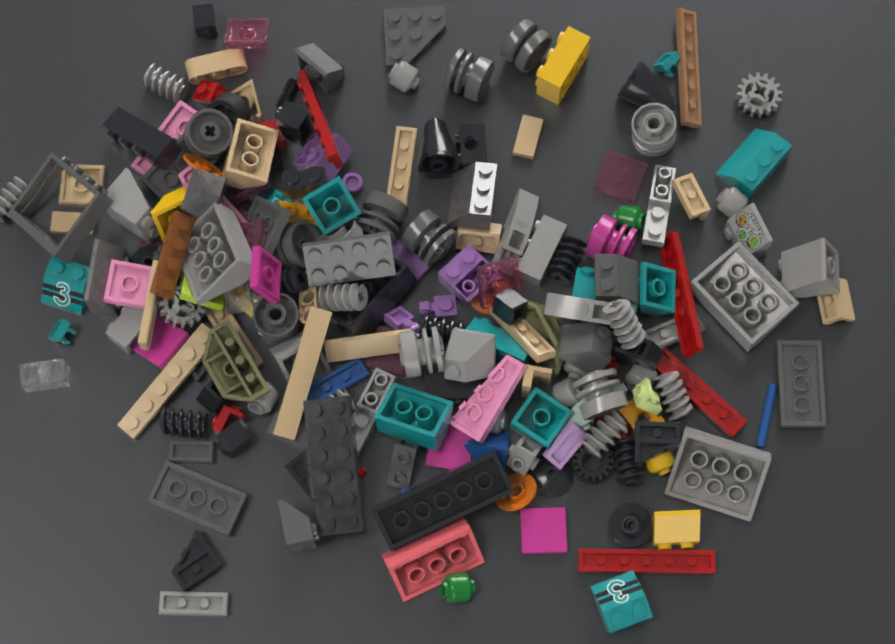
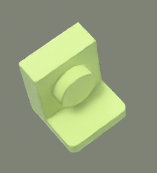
[632,378,662,416]

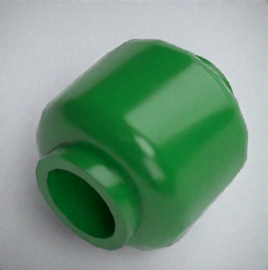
[613,205,646,233]
[440,572,475,603]

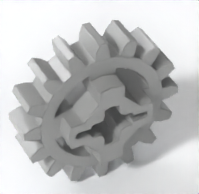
[736,72,783,118]
[158,281,205,329]

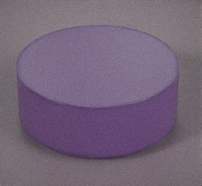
[342,172,363,195]

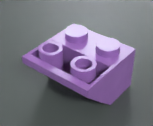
[292,131,354,182]
[438,244,500,303]

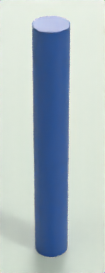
[756,383,777,449]

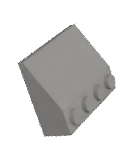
[182,201,252,305]
[690,241,800,352]
[664,426,771,522]

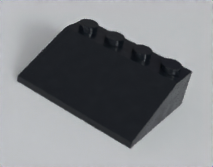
[327,258,418,337]

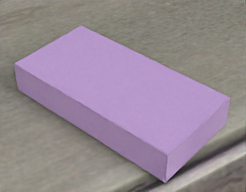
[542,421,586,470]

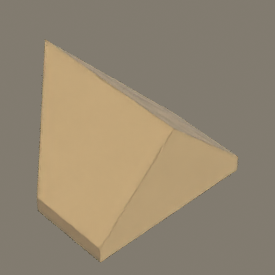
[226,79,264,124]

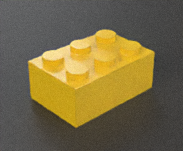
[535,26,591,105]

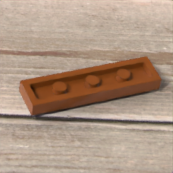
[150,211,195,300]

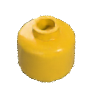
[645,451,675,476]

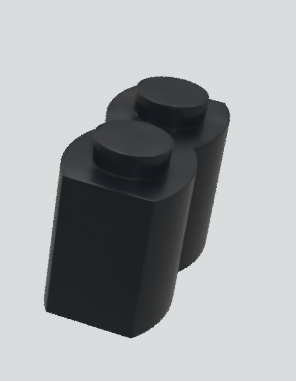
[281,166,327,199]

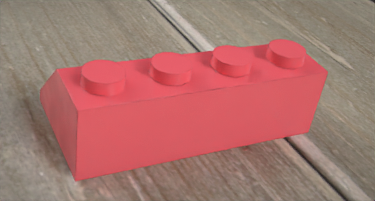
[381,517,485,602]

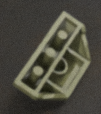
[525,299,564,381]
[202,319,271,403]

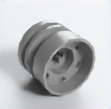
[571,368,628,421]

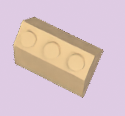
[222,118,279,189]

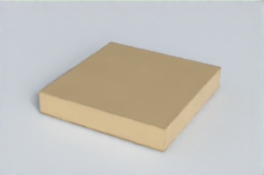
[58,164,106,207]

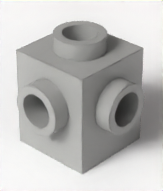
[505,435,542,476]

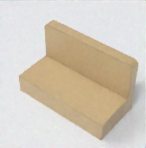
[672,173,711,221]
[455,223,502,254]
[817,278,855,325]
[521,365,552,398]

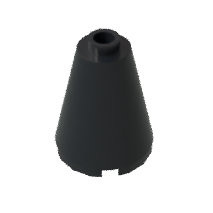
[617,62,677,111]
[417,118,460,179]

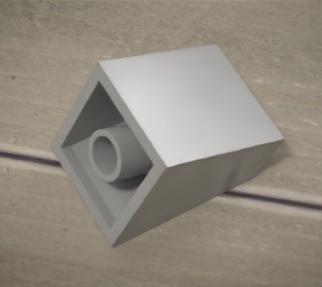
[106,168,159,244]
[779,238,840,299]

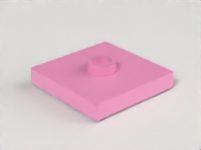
[103,259,152,310]

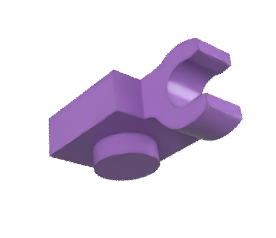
[419,294,457,319]
[384,306,420,338]

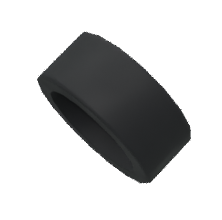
[209,92,251,129]

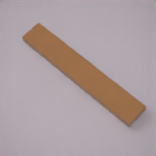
[675,8,702,129]

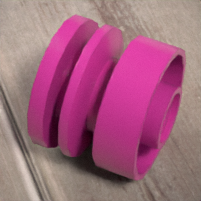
[585,214,638,259]

